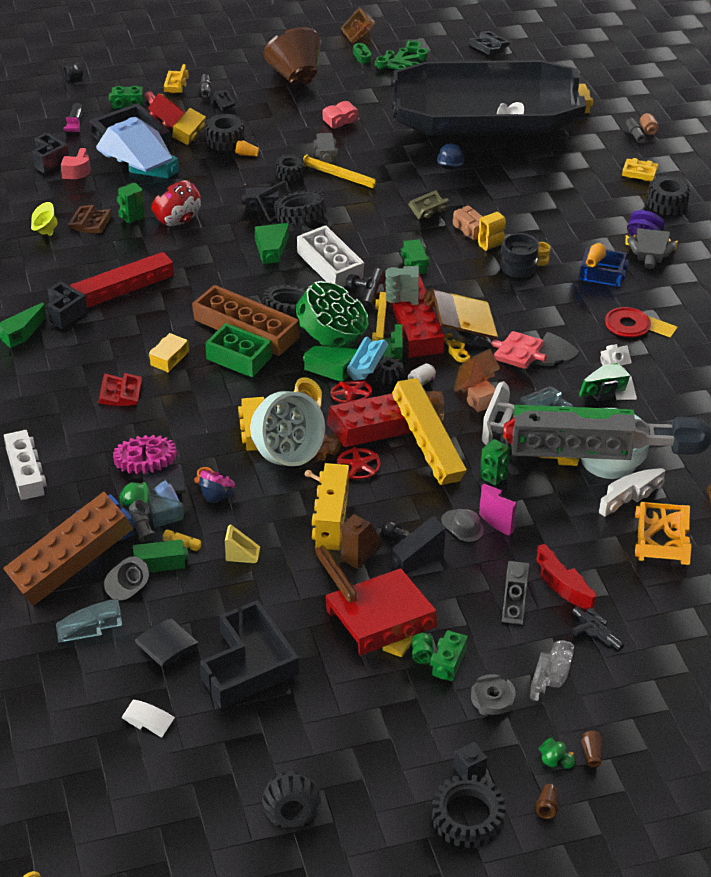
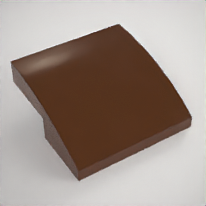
[68,205,113,233]

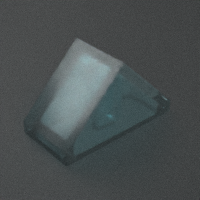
[148,493,184,527]

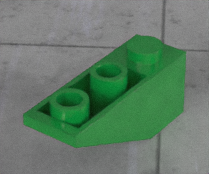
[0,302,46,348]
[579,363,630,397]

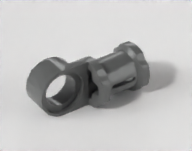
[129,499,156,543]

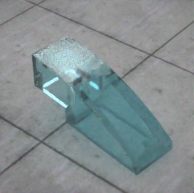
[56,599,122,642]

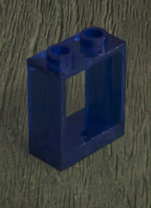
[579,246,629,287]

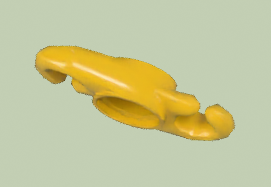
[444,333,471,363]

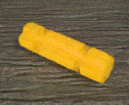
[163,530,202,551]

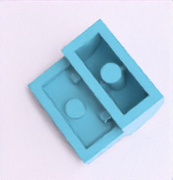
[347,337,389,381]

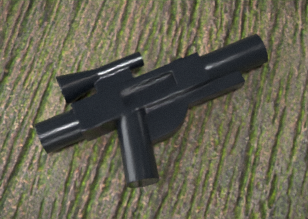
[572,606,624,651]

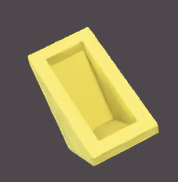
[225,525,260,563]

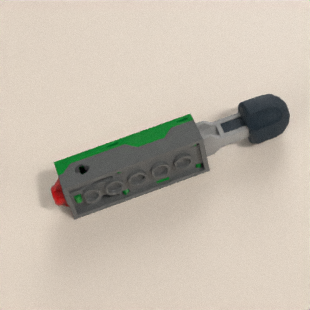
[503,405,711,460]

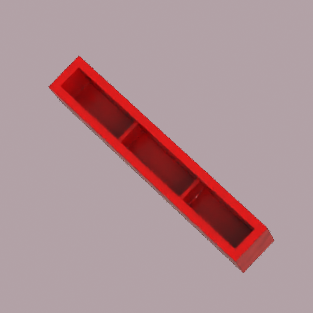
[70,252,174,308]

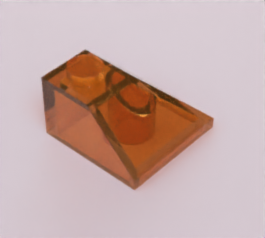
[341,7,376,43]

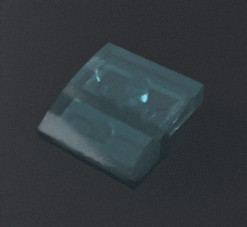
[520,386,573,407]

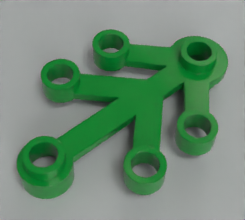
[375,48,428,70]

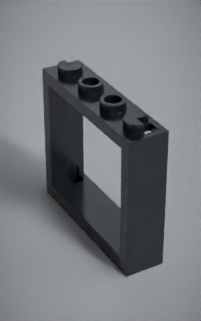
[90,103,172,162]

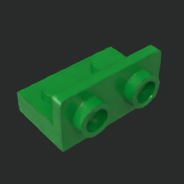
[384,324,402,363]

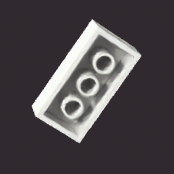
[297,225,364,287]

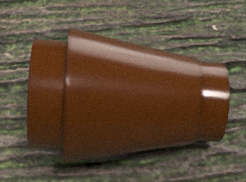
[581,731,604,767]
[535,784,558,819]

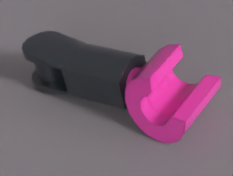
[64,103,83,132]

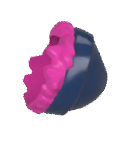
[199,470,235,503]

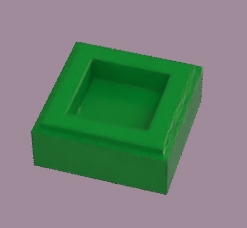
[406,40,422,53]

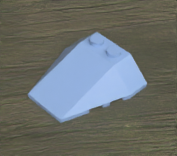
[96,117,172,172]

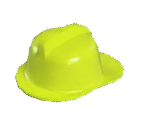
[31,202,58,236]

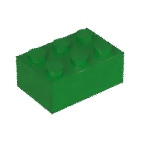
[206,323,272,378]

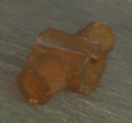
[315,432,341,461]

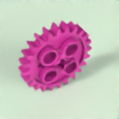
[113,435,177,474]

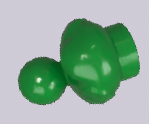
[539,737,576,769]

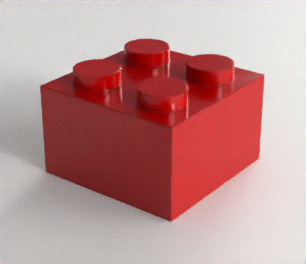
[148,93,186,129]

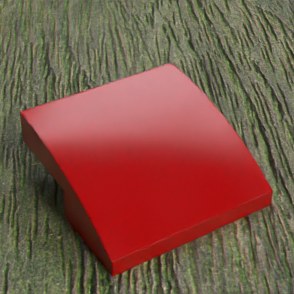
[98,373,142,406]

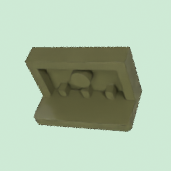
[408,190,449,220]

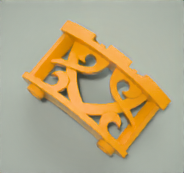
[635,502,691,565]

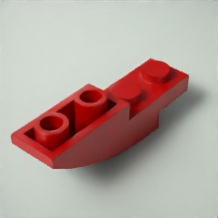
[536,544,597,610]

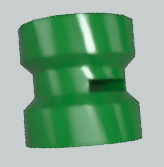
[411,633,434,664]

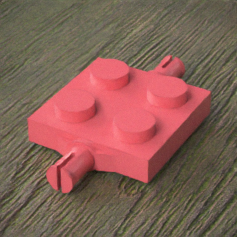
[491,331,548,369]

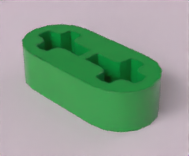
[353,43,372,63]

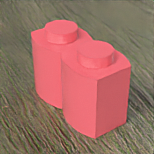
[322,101,358,128]

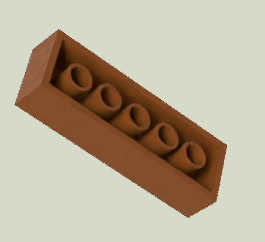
[192,285,301,356]
[3,492,133,606]

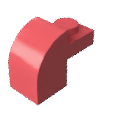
[61,148,91,179]

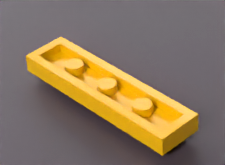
[372,292,387,341]

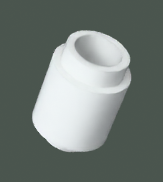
[408,363,436,386]

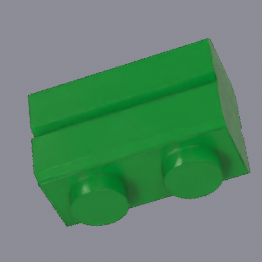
[117,183,145,224]

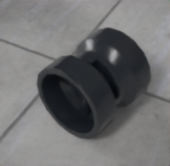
[63,62,83,81]

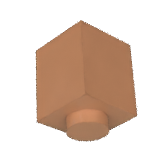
[467,380,496,412]

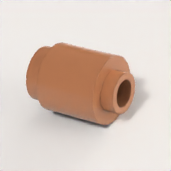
[639,113,659,135]

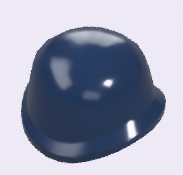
[437,144,465,167]

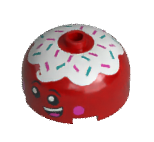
[151,180,201,226]

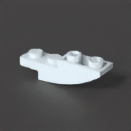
[599,468,665,517]

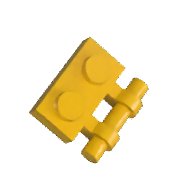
[622,158,658,181]

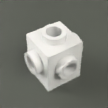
[600,344,631,367]

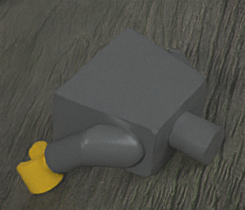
[626,228,678,269]

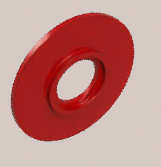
[605,307,651,337]

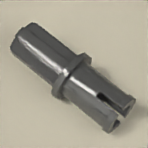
[200,74,212,98]
[626,118,646,143]

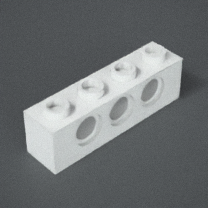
[4,430,47,500]

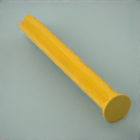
[303,154,376,188]

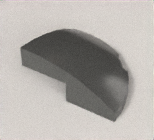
[532,332,579,366]

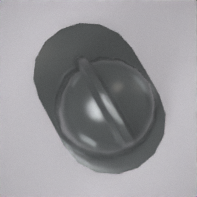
[441,509,484,542]
[104,557,149,600]

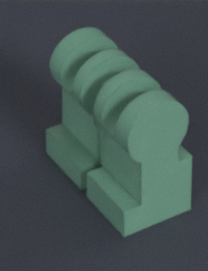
[386,266,419,305]

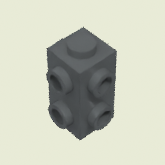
[314,133,338,164]

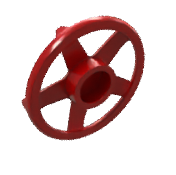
[330,380,372,403]
[337,446,381,479]

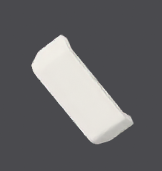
[482,381,514,445]

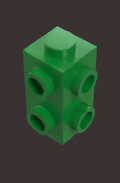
[109,86,144,108]
[401,239,430,274]
[480,439,510,486]
[430,630,468,682]

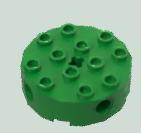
[296,281,369,348]

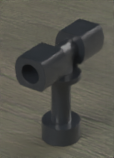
[346,268,386,305]

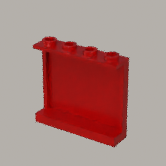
[326,568,437,655]

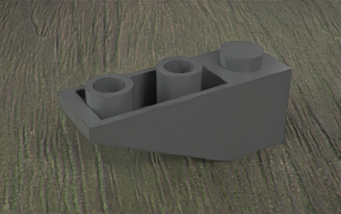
[502,561,529,625]

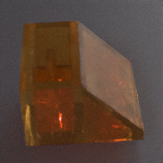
[454,349,500,392]

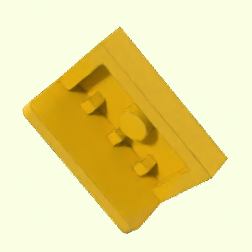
[164,64,189,93]

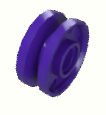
[626,210,665,236]

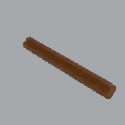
[315,545,358,603]

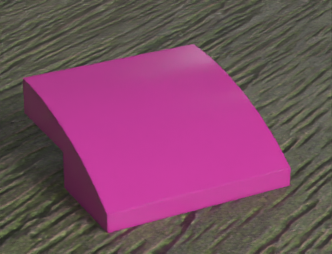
[479,483,516,536]

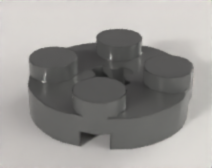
[471,674,516,716]

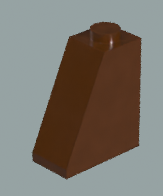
[341,514,382,569]

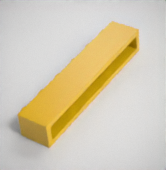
[392,378,467,486]

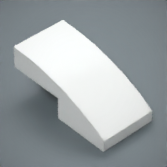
[121,699,175,738]

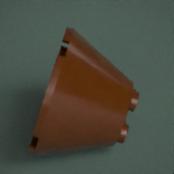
[264,27,321,85]

